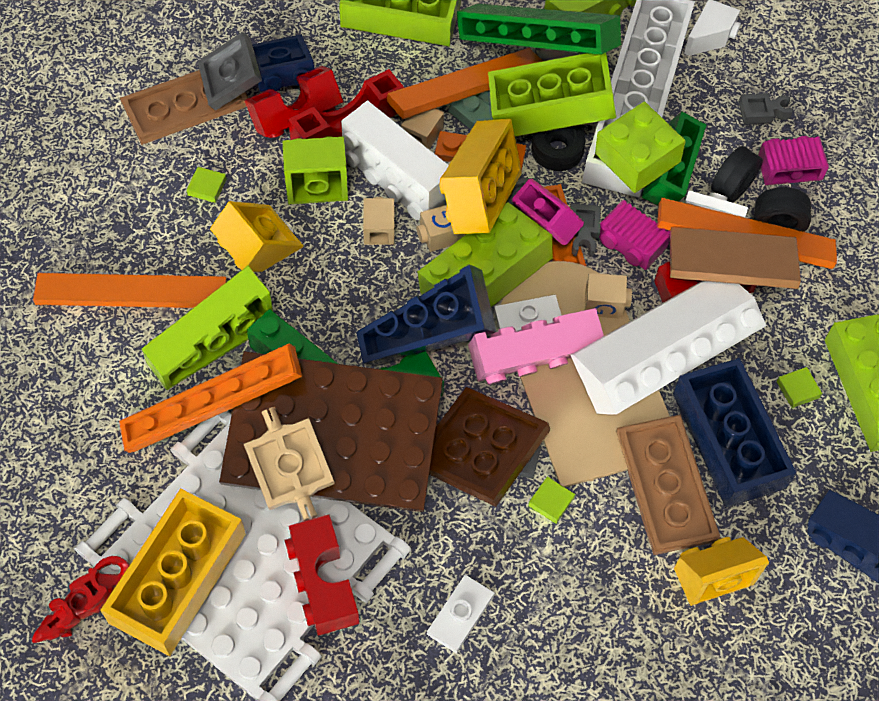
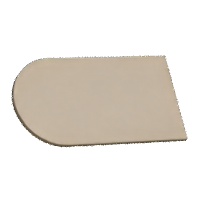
[501,261,670,487]

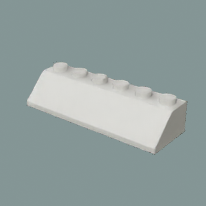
[571,281,766,414]

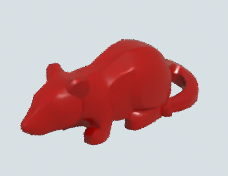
[32,556,130,643]

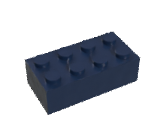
[673,358,797,508]

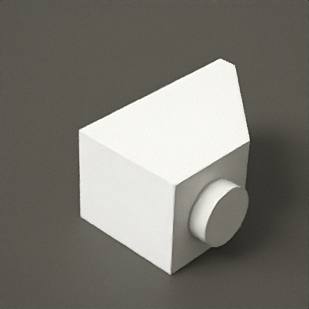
[684,0,741,56]

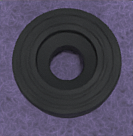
[531,125,586,171]
[711,146,763,203]
[754,187,811,232]

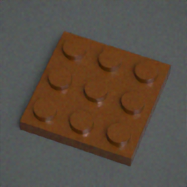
[429,387,550,507]

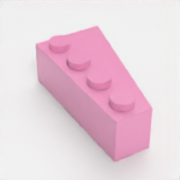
[468,308,604,385]

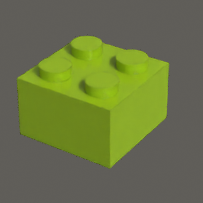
[595,101,686,193]
[282,136,348,205]

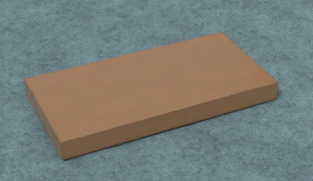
[120,70,248,145]
[670,227,801,289]
[616,414,721,555]

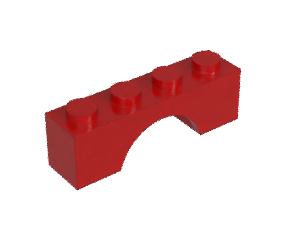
[288,69,405,140]

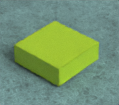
[186,167,227,203]
[776,367,823,408]
[528,476,576,524]

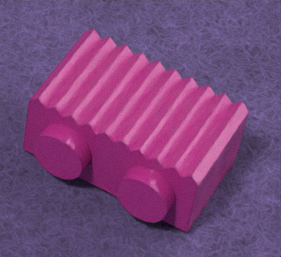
[758,136,829,185]
[512,179,584,245]
[599,200,670,270]

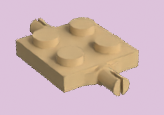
[244,407,335,521]

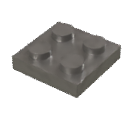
[198,32,262,110]

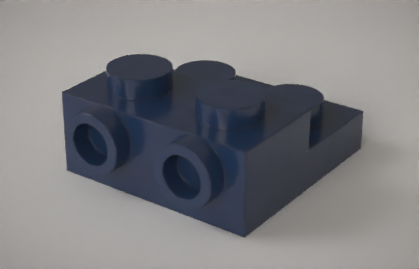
[252,34,315,92]

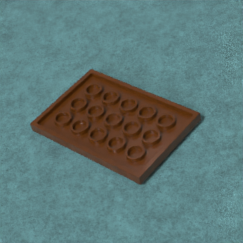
[219,351,443,512]

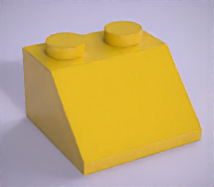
[210,201,304,272]
[674,537,769,606]

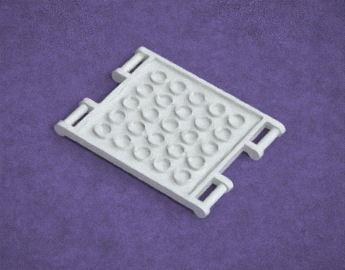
[74,410,411,701]

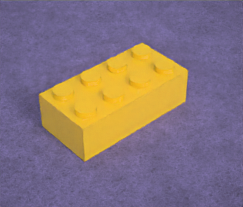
[439,119,522,234]
[100,488,246,656]

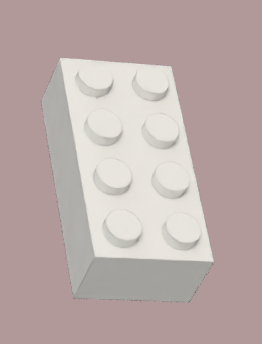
[341,100,449,220]

